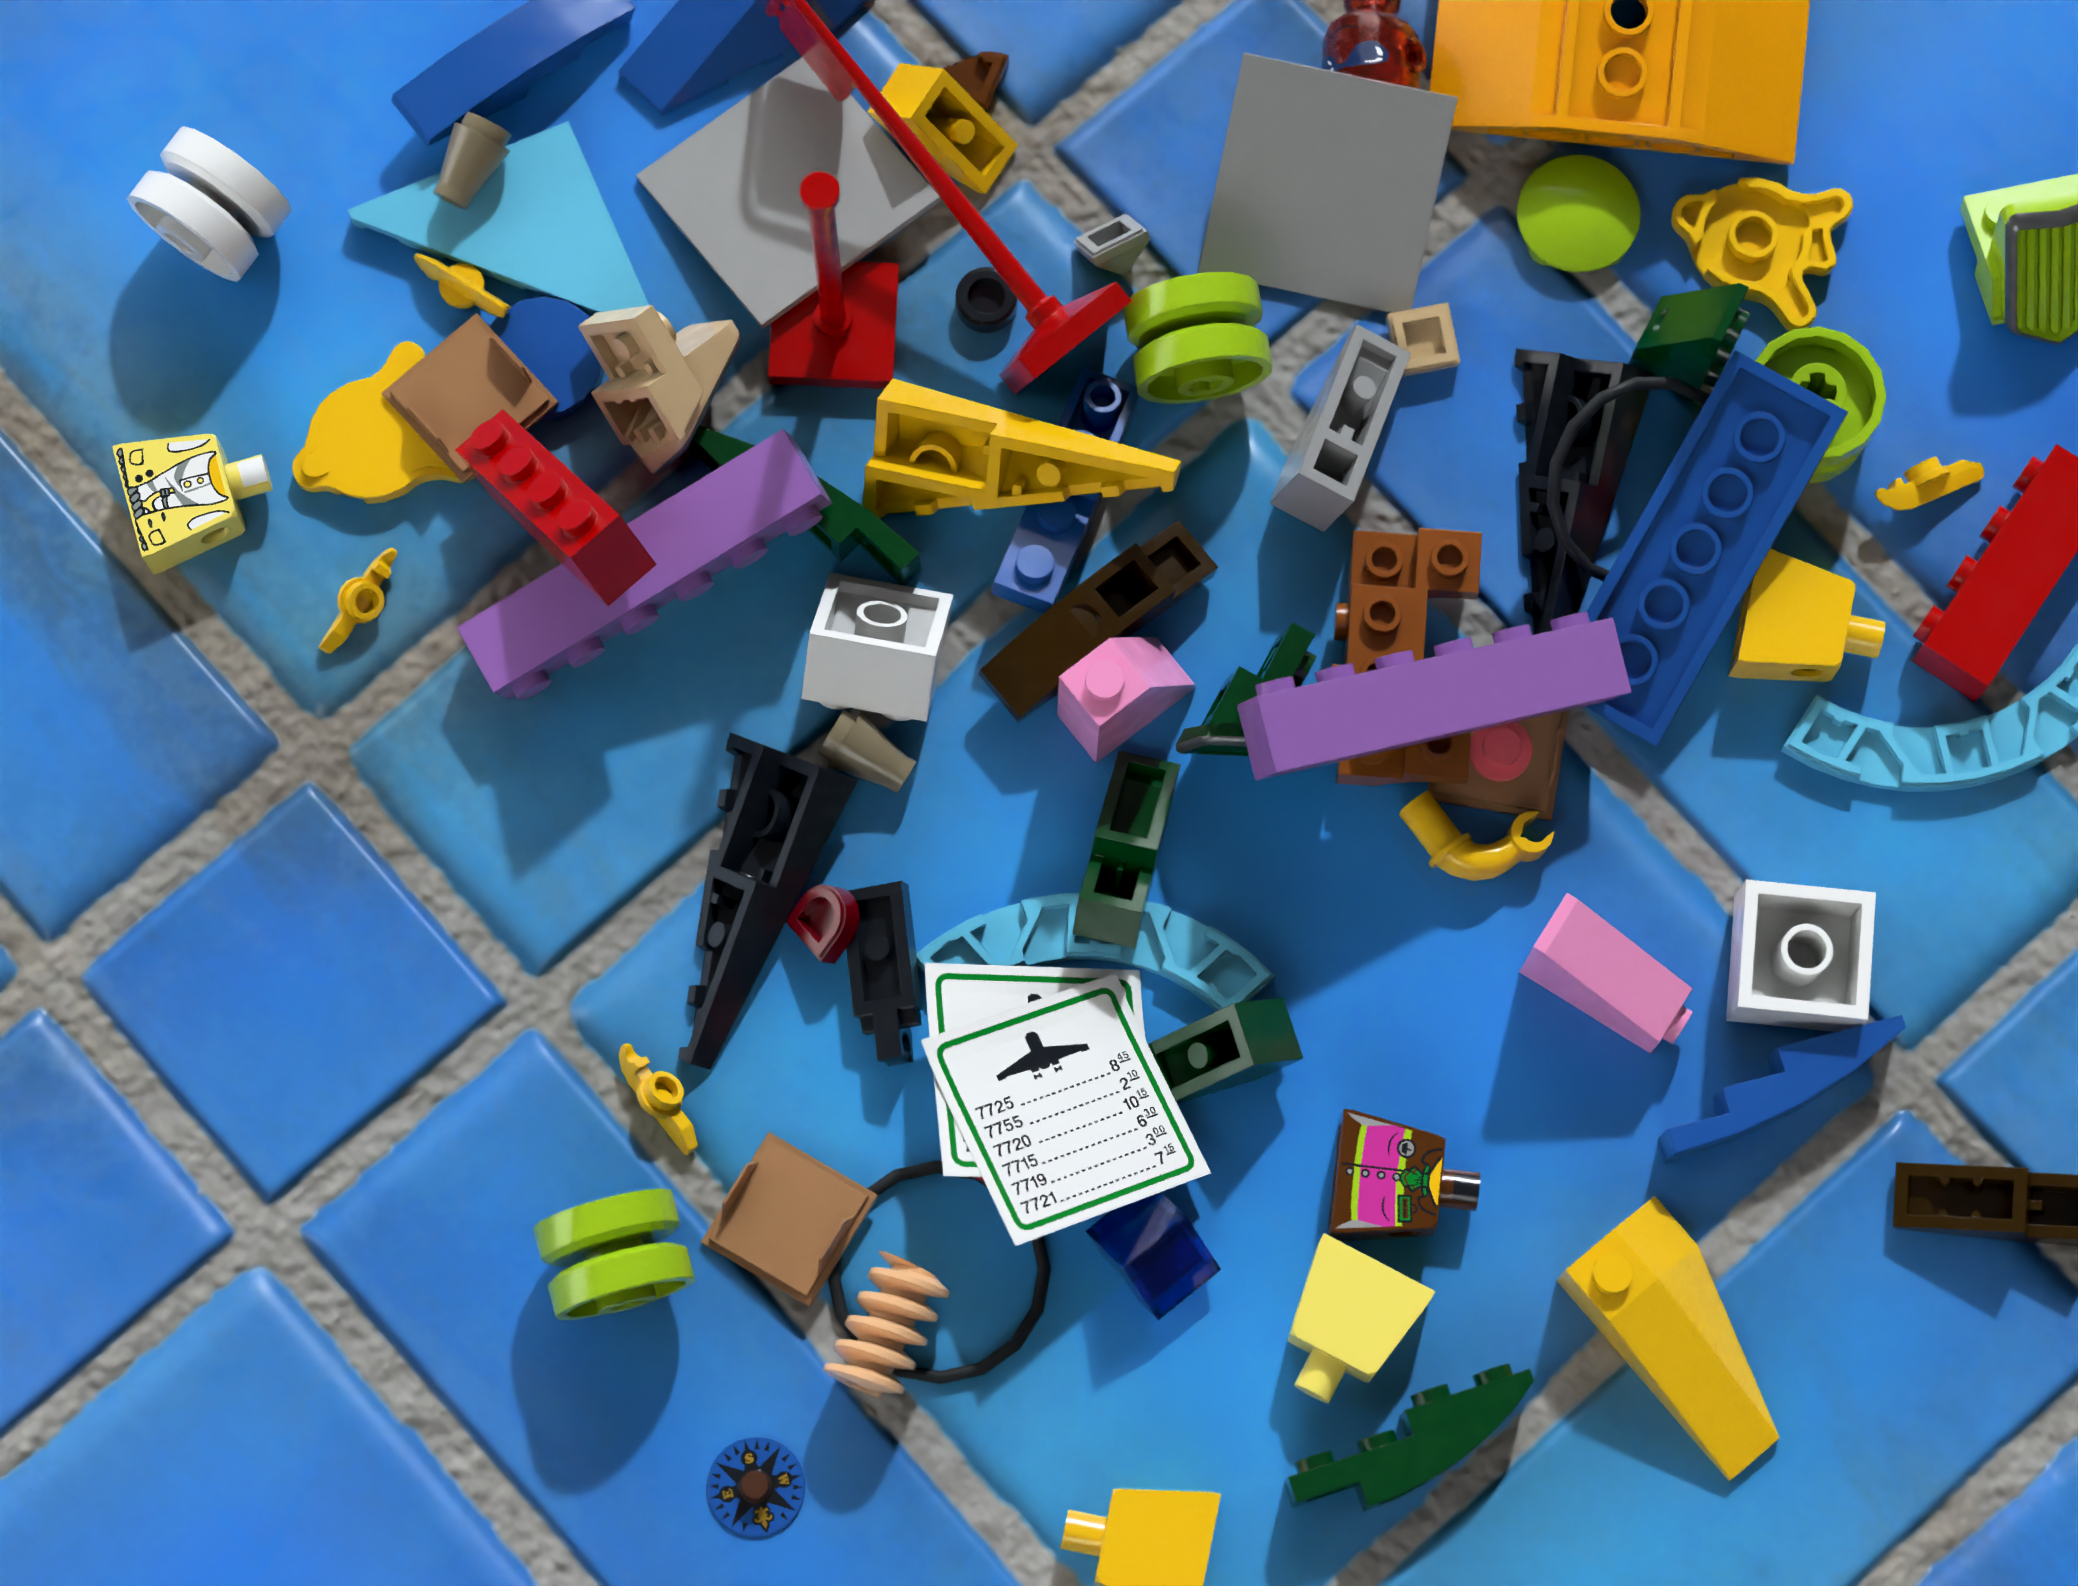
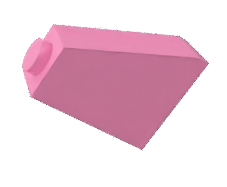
[1057,637,1196,763]
[1519,893,1693,1054]

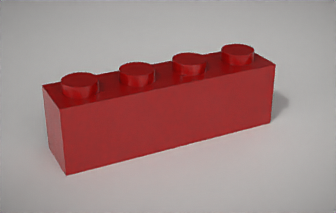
[455,409,657,607]
[1911,444,2078,702]

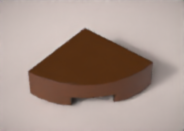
[943,51,1009,113]

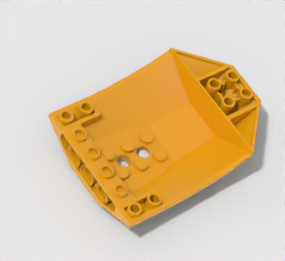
[1429,0,1810,165]

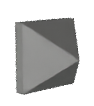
[1073,214,1150,276]

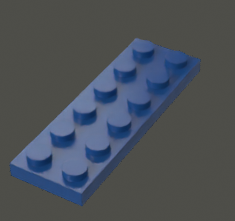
[1585,350,1848,747]

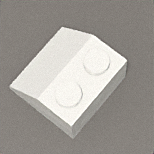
[801,572,954,722]

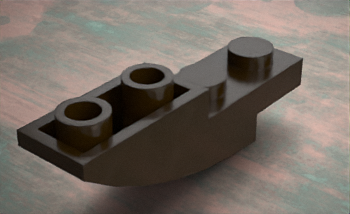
[978,520,1218,722]

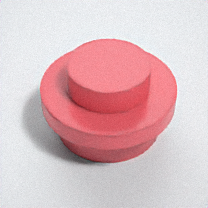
[1469,722,1532,782]

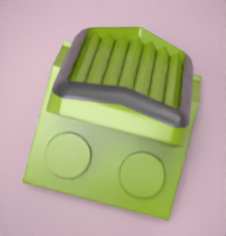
[1960,174,2078,345]

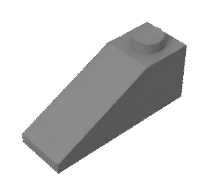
[1269,324,1411,532]

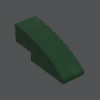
[1072,750,1181,948]

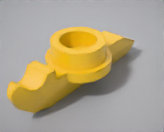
[413,253,511,318]
[1875,456,1985,511]
[318,547,397,654]
[619,1043,698,1155]

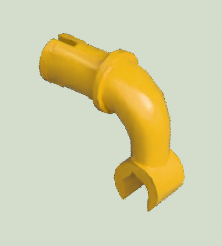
[1398,791,1554,881]

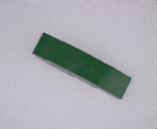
[690,426,921,586]

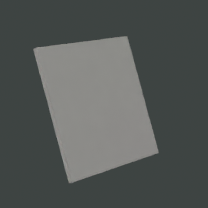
[1198,52,1458,313]
[636,57,940,329]

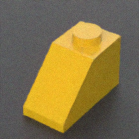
[867,63,1018,194]

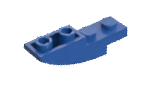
[991,367,1139,613]

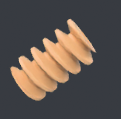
[823,1250,950,1399]

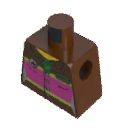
[1327,1109,1480,1241]

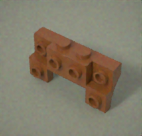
[1332,527,1482,786]

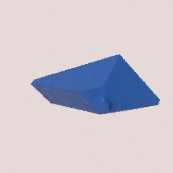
[618,0,868,116]

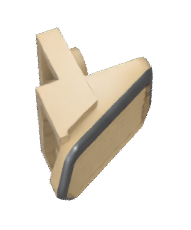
[578,305,740,475]

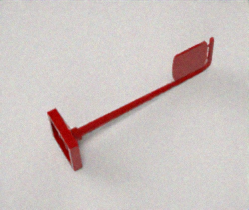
[765,0,1132,395]

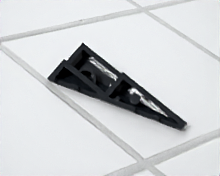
[1514,349,1655,635]
[678,732,858,1070]

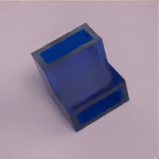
[1085,1192,1221,1320]

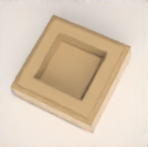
[1385,302,1461,377]

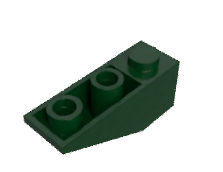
[1629,283,1751,402]

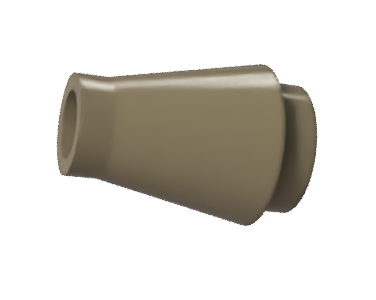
[433,112,511,210]
[817,710,917,794]

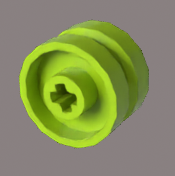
[1123,272,1273,404]
[1755,326,1886,484]
[533,1188,696,1320]

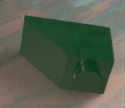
[1148,998,1303,1104]

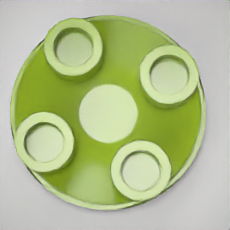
[1517,155,1640,273]

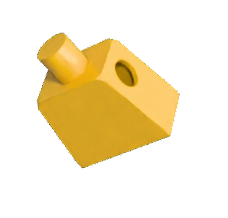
[1728,549,1886,682]
[1060,1489,1221,1586]

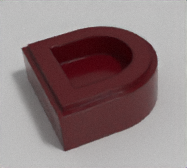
[786,885,859,964]

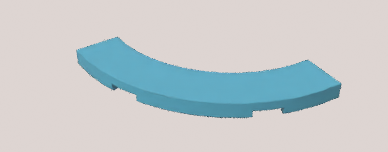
[1780,644,2078,792]
[916,893,1275,1012]

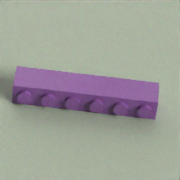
[456,429,832,701]
[1237,612,1631,781]

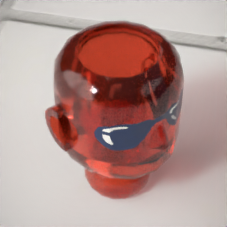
[1322,0,1427,89]

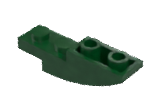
[1284,1363,1534,1512]

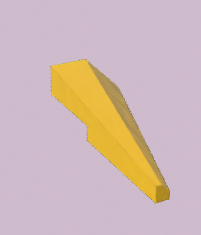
[863,379,1181,519]

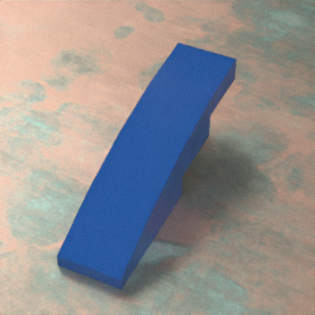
[391,0,636,147]
[1658,1015,1906,1164]

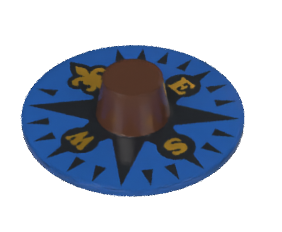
[707,1437,805,1537]

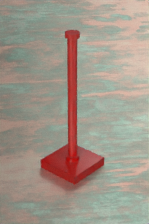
[768,171,899,389]

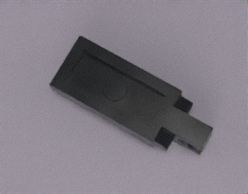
[846,881,923,1066]

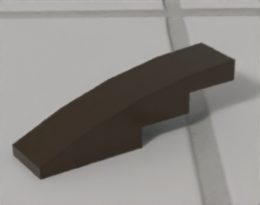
[1893,1162,2078,1246]

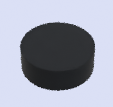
[955,267,1018,333]

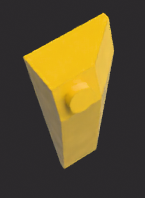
[1556,1196,1780,1481]

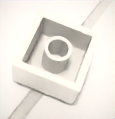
[1726,880,1876,1032]

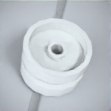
[126,126,292,282]

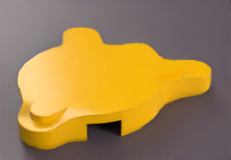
[1671,177,1853,331]
[292,341,475,504]

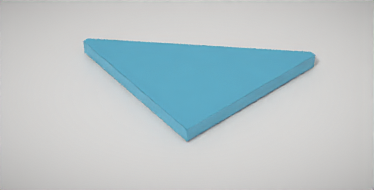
[348,121,649,316]

